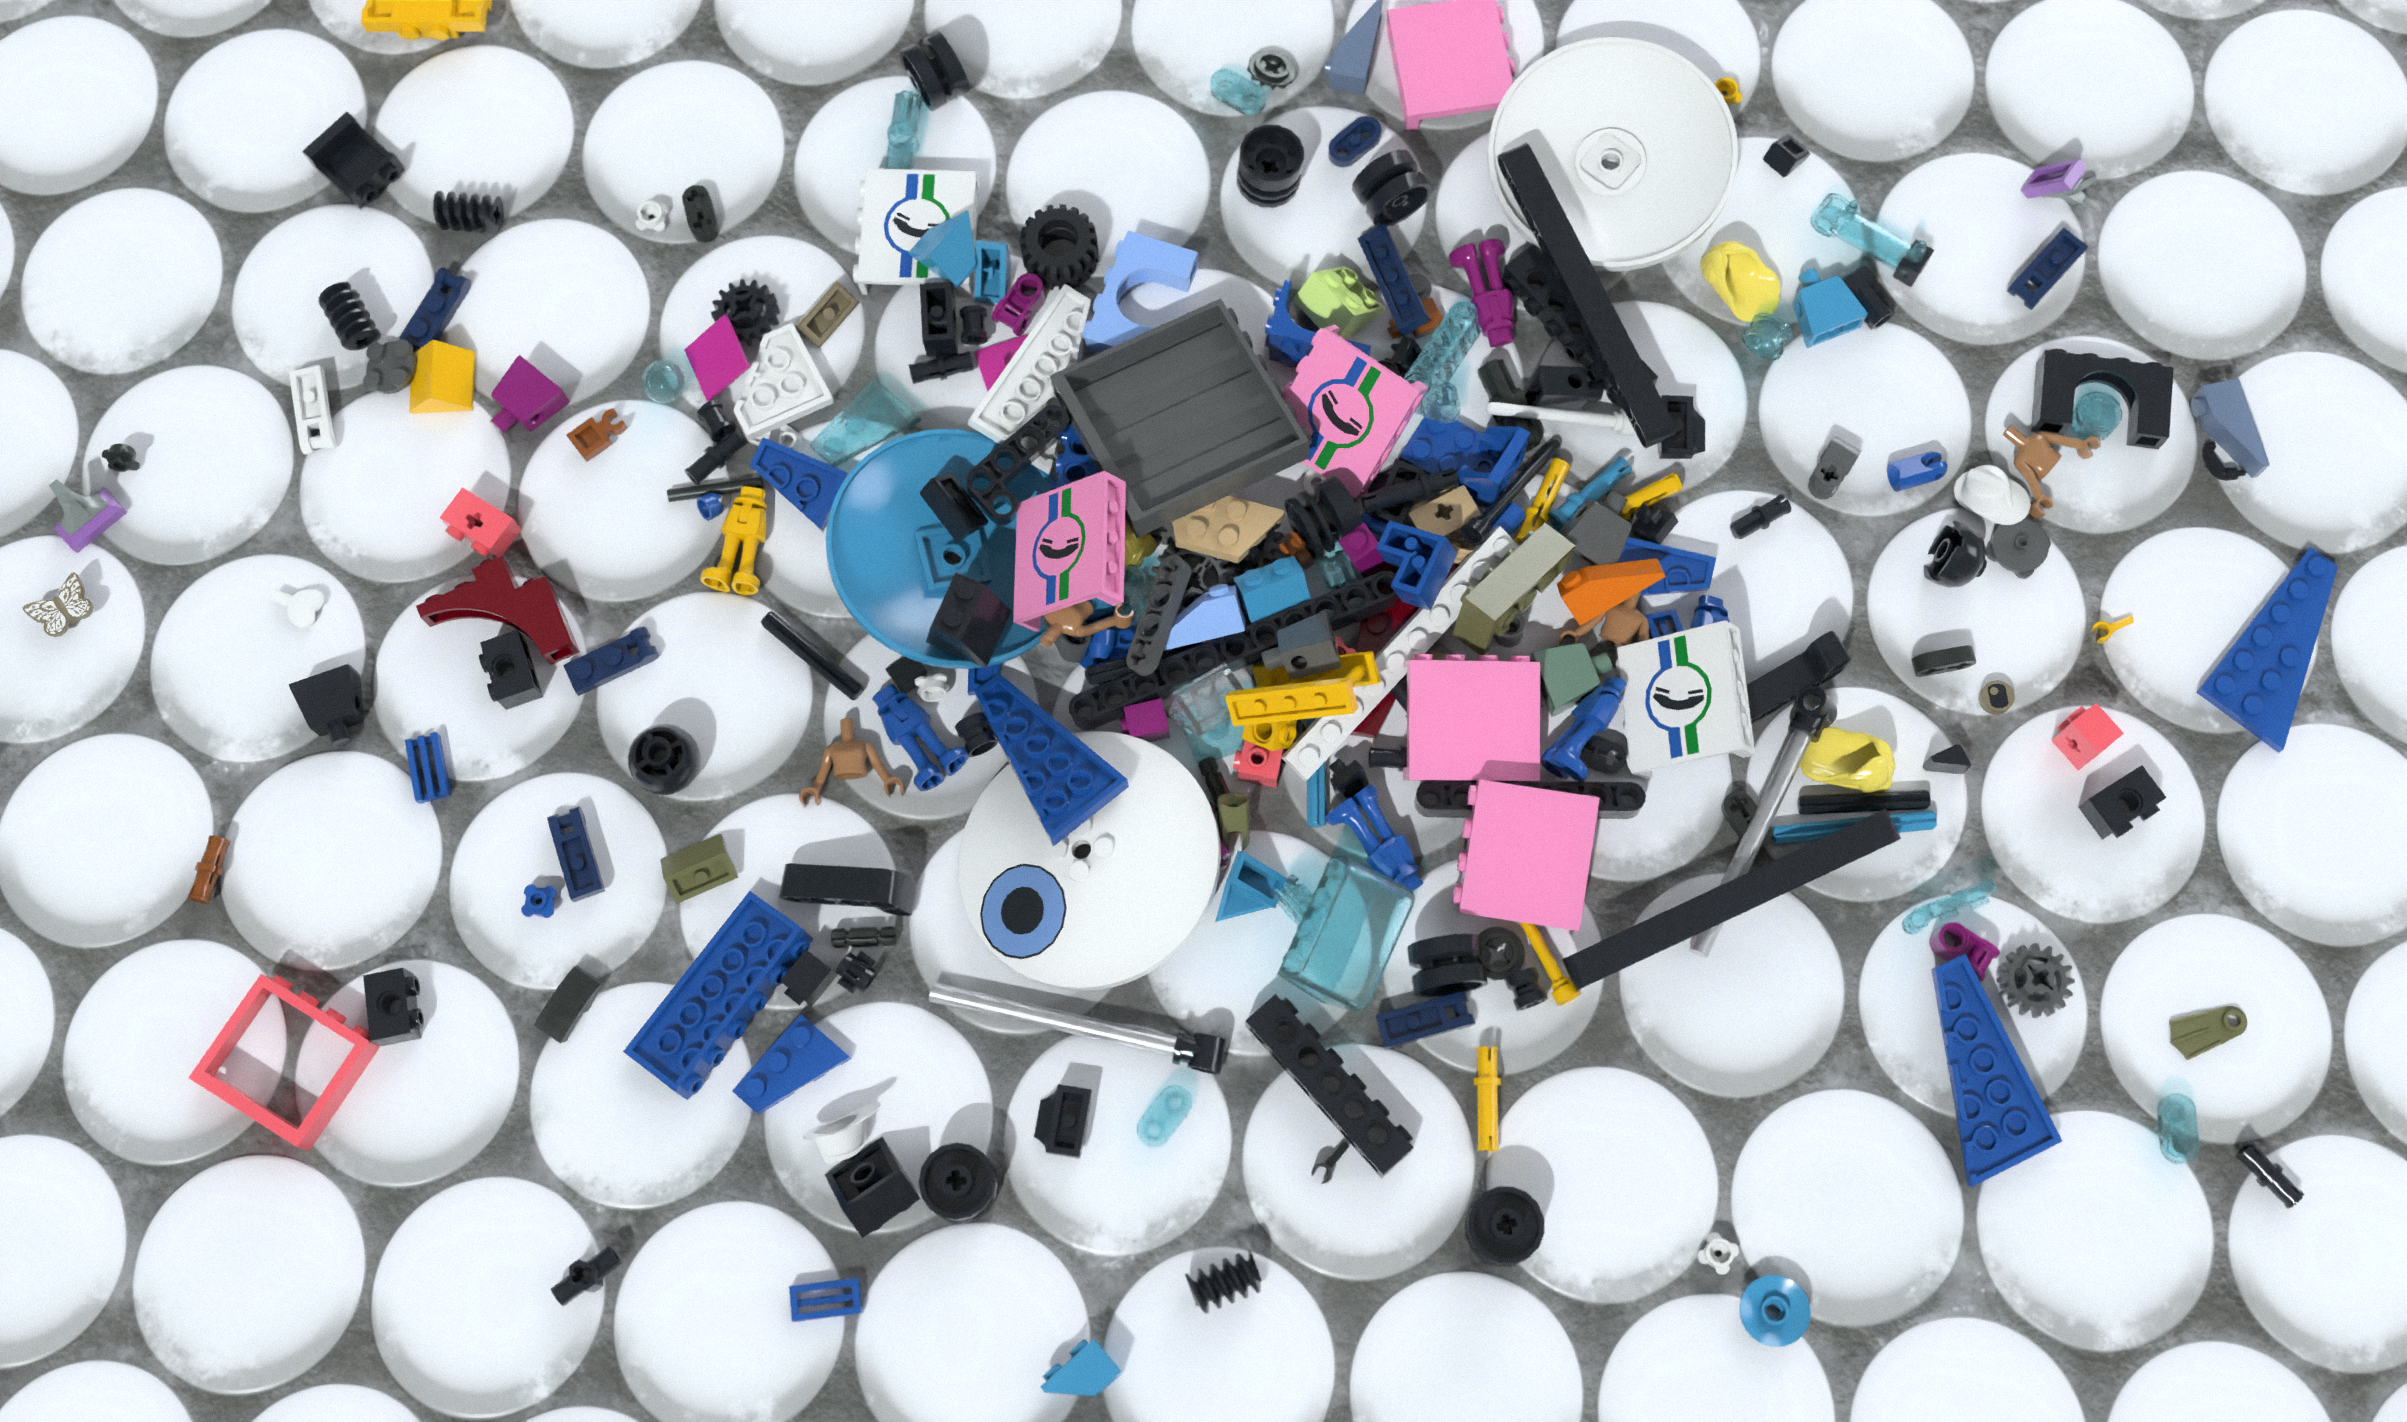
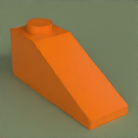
[1556,558,1666,626]

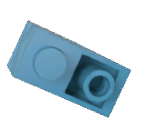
[1040,1339,1123,1397]

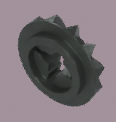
[1247,50,1295,90]
[1473,927,1525,981]

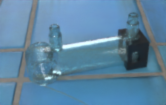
[1810,193,1935,287]

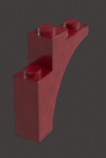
[416,556,580,665]

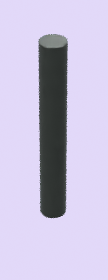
[667,477,764,502]

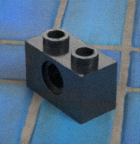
[920,282,958,357]
[479,630,543,710]
[2078,765,2167,840]
[363,968,424,1046]

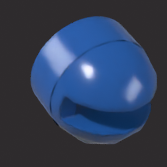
[697,493,725,521]

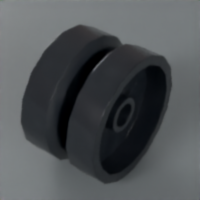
[899,31,970,112]
[1352,150,1432,227]
[1407,934,1488,997]
[918,1142,999,1224]
[1465,1186,1545,1267]

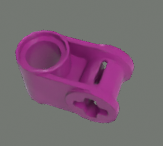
[992,273,1046,336]
[1929,922,2000,982]

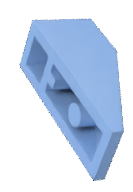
[1164,584,1246,650]

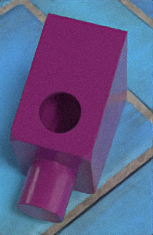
[490,355,570,434]

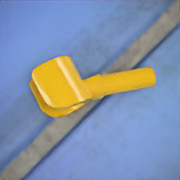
[2090,616,2134,644]

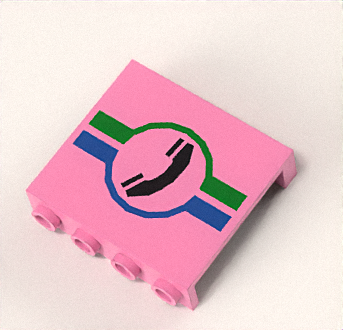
[1281,325,1429,498]
[1013,471,1126,632]

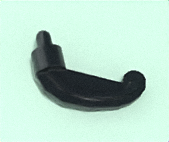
[2202,441,2246,481]

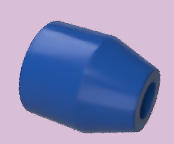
[1088,629,1115,661]

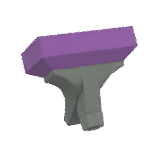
[2021,158,2096,211]
[49,479,127,553]

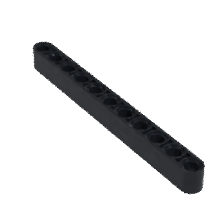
[1497,143,1676,448]
[1068,571,1400,730]
[1562,809,1901,991]

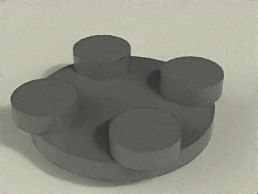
[363,339,417,394]
[1986,519,2051,579]

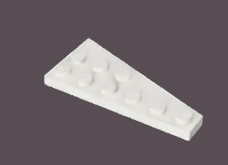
[967,284,1091,475]

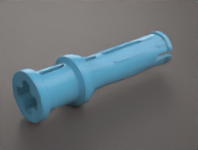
[1548,456,1632,531]

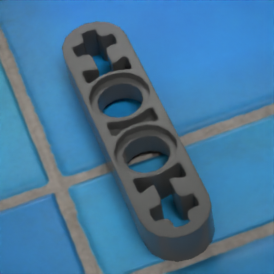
[1126,554,1192,676]

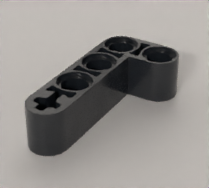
[966,404,1068,525]
[1747,631,1852,724]
[779,863,917,916]

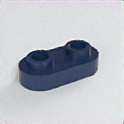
[1328,116,1382,168]

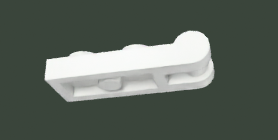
[289,365,337,454]

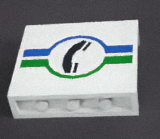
[853,169,979,297]
[1616,620,1755,779]

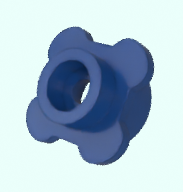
[521,884,557,918]

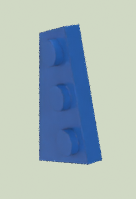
[1618,537,1717,596]
[732,1014,852,1114]

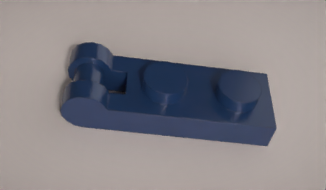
[2007,228,2089,310]
[399,267,471,350]
[563,626,659,696]
[547,806,605,902]
[1375,991,1476,1050]

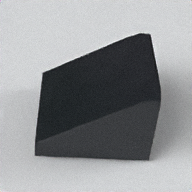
[1763,134,1811,178]
[885,657,928,694]
[1923,744,1971,774]

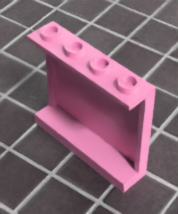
[1386,0,1515,131]
[1403,654,1540,781]
[1452,779,1600,931]

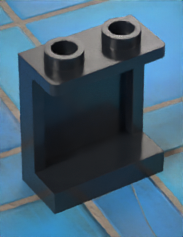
[302,111,405,209]

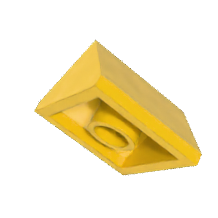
[409,340,475,414]

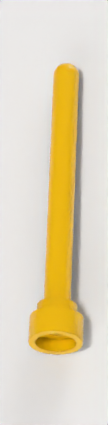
[1519,922,1581,1006]

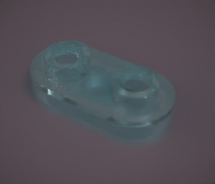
[1210,69,1266,116]
[1137,1085,1192,1148]
[2157,1093,2200,1164]

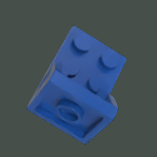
[1399,406,1531,508]

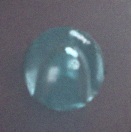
[642,359,685,404]

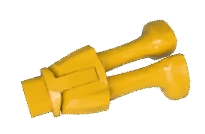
[700,486,767,595]

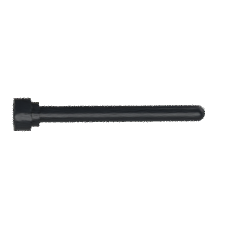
[1461,439,1561,546]

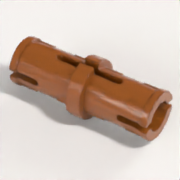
[187,835,231,904]

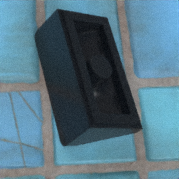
[920,473,989,541]

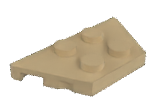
[1171,496,1285,563]

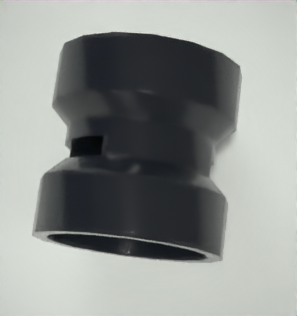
[955,712,998,757]
[1504,967,1548,1011]

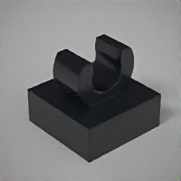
[1384,336,1426,381]
[1631,504,1679,544]
[1329,759,1369,802]

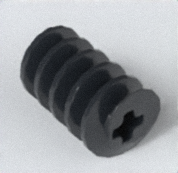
[433,190,504,234]
[318,282,381,351]
[1185,1249,1262,1314]

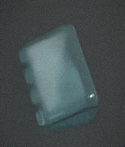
[1277,854,1415,1011]

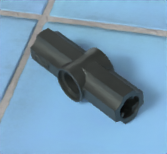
[1477,359,1541,452]

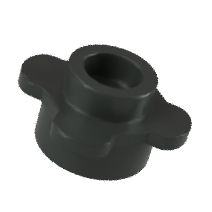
[101,443,140,472]

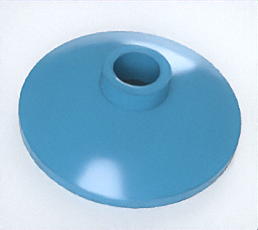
[1739,1275,1811,1347]

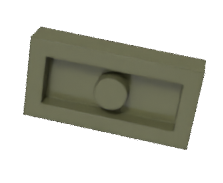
[660,834,738,904]

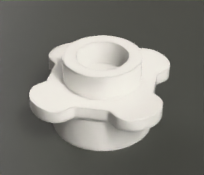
[635,201,668,232]
[915,673,949,702]
[1697,1233,1739,1275]

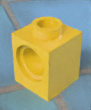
[1242,720,1297,751]

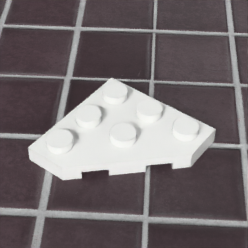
[733,322,834,441]

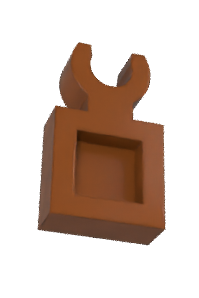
[566,408,627,462]

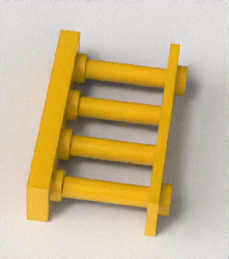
[1225,651,1381,727]

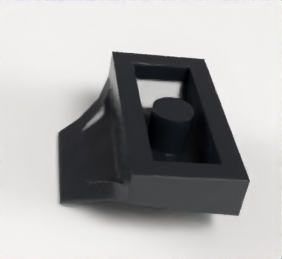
[1657,395,1705,459]
[1367,459,1425,525]
[1034,1084,1092,1159]

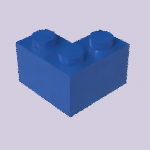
[1376,520,1457,611]

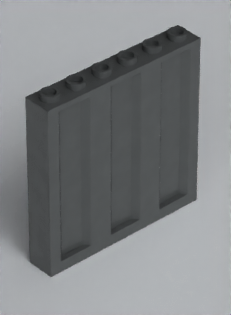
[1050,298,1312,538]

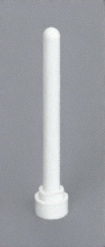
[1486,402,1634,435]

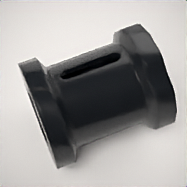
[959,305,988,345]
[696,400,736,442]

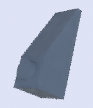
[1324,0,1383,95]
[2191,378,2270,478]

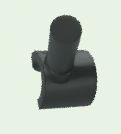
[1311,1141,1350,1184]

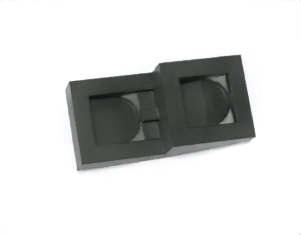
[534,965,603,1043]

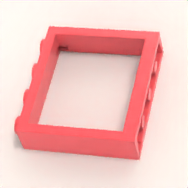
[188,974,380,1151]

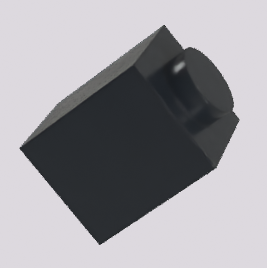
[780,949,837,1007]

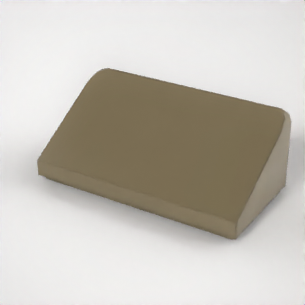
[794,281,859,348]

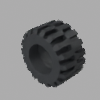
[1019,204,1099,291]

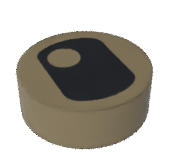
[1978,680,2015,715]

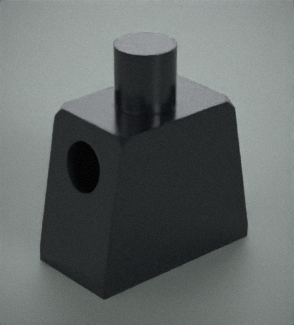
[1523,365,1603,420]
[289,664,364,747]

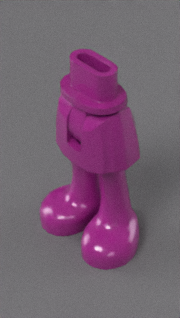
[1448,239,1515,348]

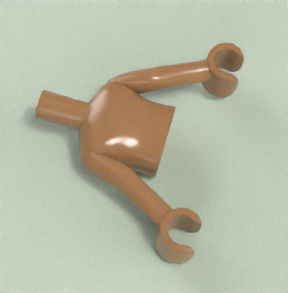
[2002,425,2101,518]
[1559,591,1649,646]
[1040,600,1134,647]
[799,718,906,807]

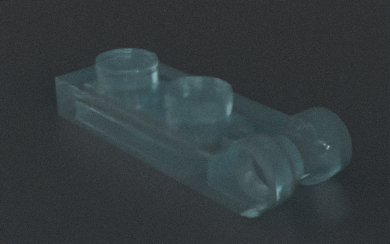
[1901,878,1997,935]

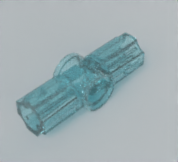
[885,91,923,170]

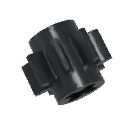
[835,951,878,993]

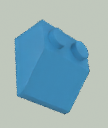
[1233,555,1311,624]

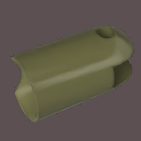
[1218,792,1250,851]

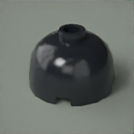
[1923,521,1987,588]

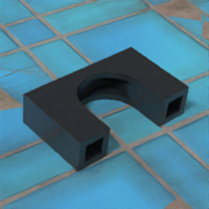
[2031,349,2174,450]

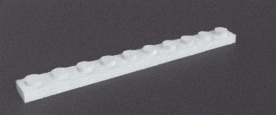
[1281,526,1519,780]

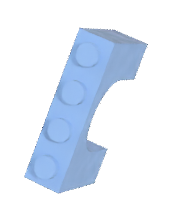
[1082,231,1198,354]

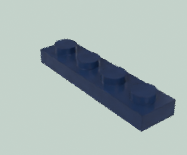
[1357,223,1430,336]

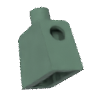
[1530,643,1613,717]

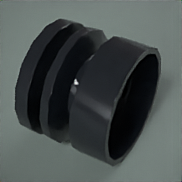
[1237,124,1304,208]
[1284,476,1363,560]

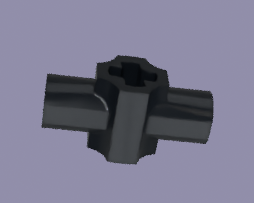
[551,1246,622,1306]

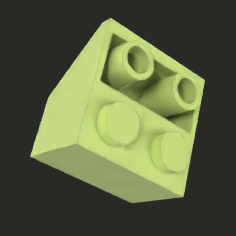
[1293,266,1386,340]

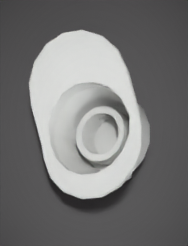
[1954,465,2031,525]
[803,1102,881,1164]

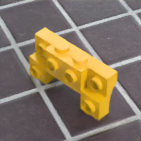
[361,0,492,40]

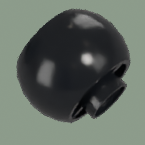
[628,724,700,795]

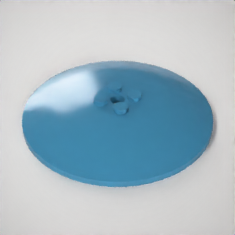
[825,429,1056,669]

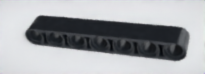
[1414,780,1646,819]

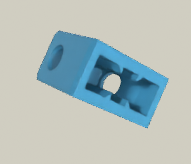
[1793,268,1867,348]

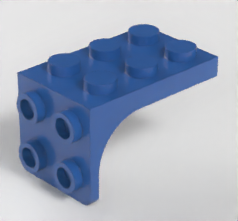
[1265,279,1371,368]

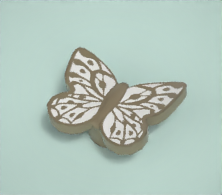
[23,572,94,637]

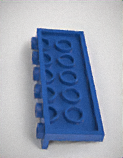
[623,891,813,1100]

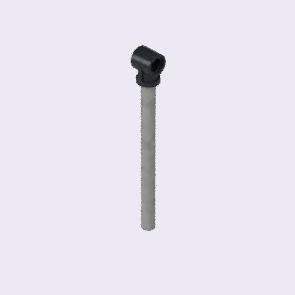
[1689,686,1837,958]
[929,982,1228,1075]

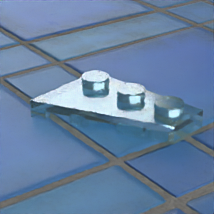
[809,378,921,467]

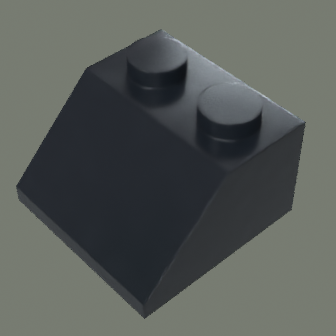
[926,572,1011,668]
[825,1137,921,1238]

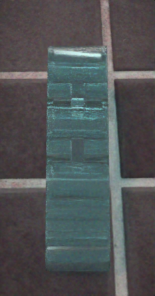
[1403,301,1481,424]

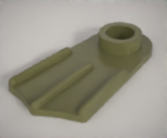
[2169,1006,2247,1060]

